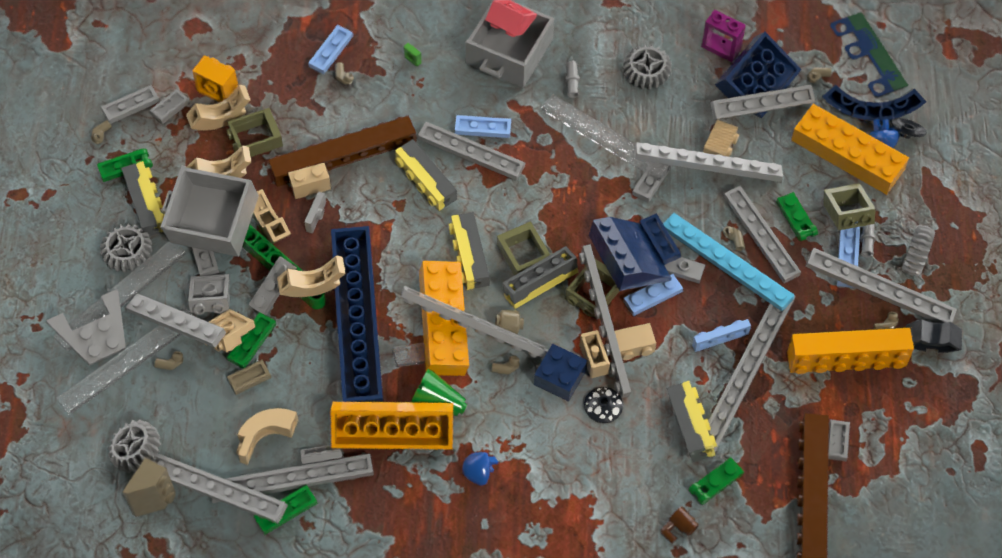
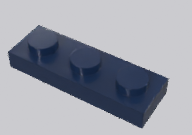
[640,213,681,265]

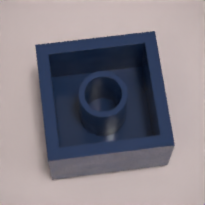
[534,343,588,402]

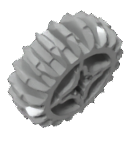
[623,44,672,90]
[100,223,153,273]
[902,225,935,276]
[108,419,161,473]

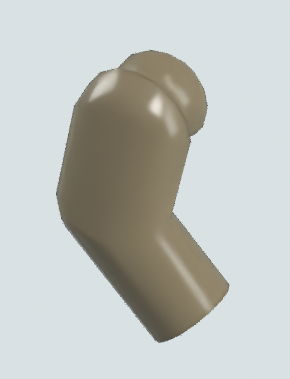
[335,62,354,85]
[807,67,831,83]
[91,120,112,144]
[723,226,745,251]
[873,311,899,330]
[154,351,184,370]
[492,356,520,375]

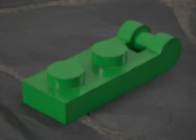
[97,148,153,182]
[776,192,818,241]
[688,457,744,505]

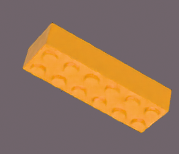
[791,104,909,195]
[419,261,469,376]
[787,328,914,374]
[331,402,453,449]

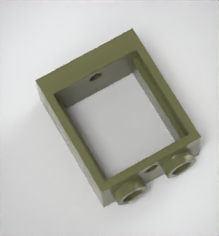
[226,108,283,157]
[823,183,875,231]
[497,221,550,276]
[565,258,620,319]

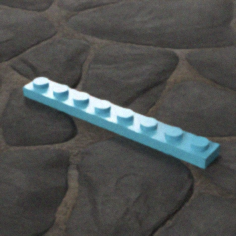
[663,213,794,311]

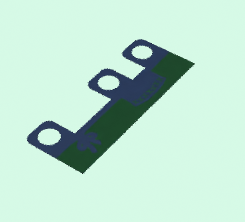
[830,12,909,97]

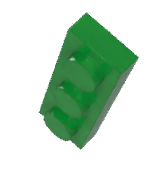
[227,312,276,369]
[254,485,318,535]

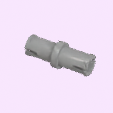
[565,61,580,98]
[860,224,876,258]

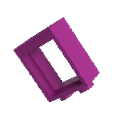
[701,9,746,63]

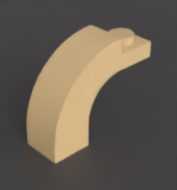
[186,85,250,130]
[186,146,251,178]
[253,189,291,244]
[277,256,345,297]
[237,408,298,465]

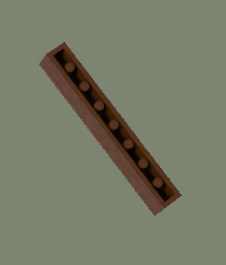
[268,115,417,187]
[796,413,829,558]

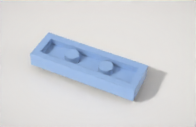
[309,25,353,74]
[455,115,511,138]
[623,274,683,316]
[692,319,751,352]

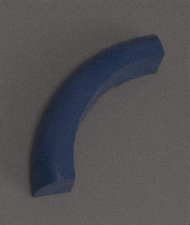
[822,85,926,121]

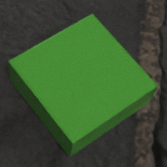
[404,43,422,67]

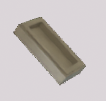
[227,360,271,395]

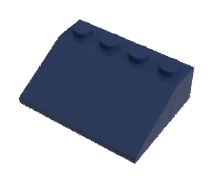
[715,32,802,118]
[589,217,672,291]

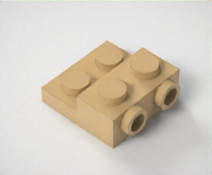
[205,309,255,352]

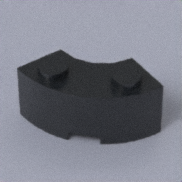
[906,319,962,353]

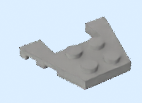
[47,289,126,366]

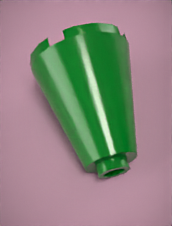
[410,369,468,416]

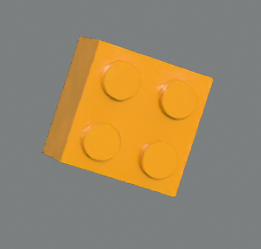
[192,55,238,103]

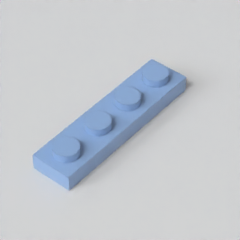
[837,222,860,288]

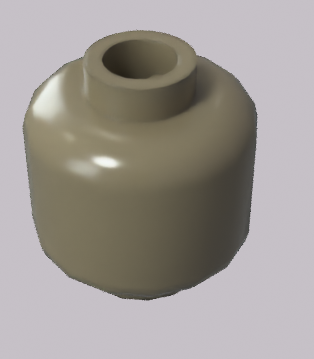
[495,310,524,334]

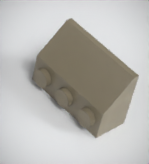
[123,458,176,517]

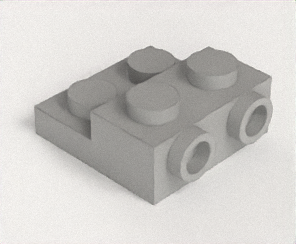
[188,274,230,315]

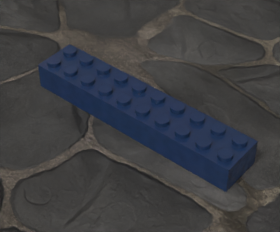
[331,226,383,402]

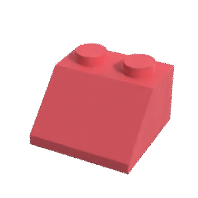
[485,0,537,37]

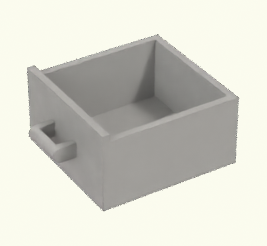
[465,1,554,88]
[161,165,259,257]

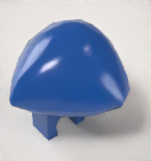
[869,119,900,148]
[462,452,498,486]

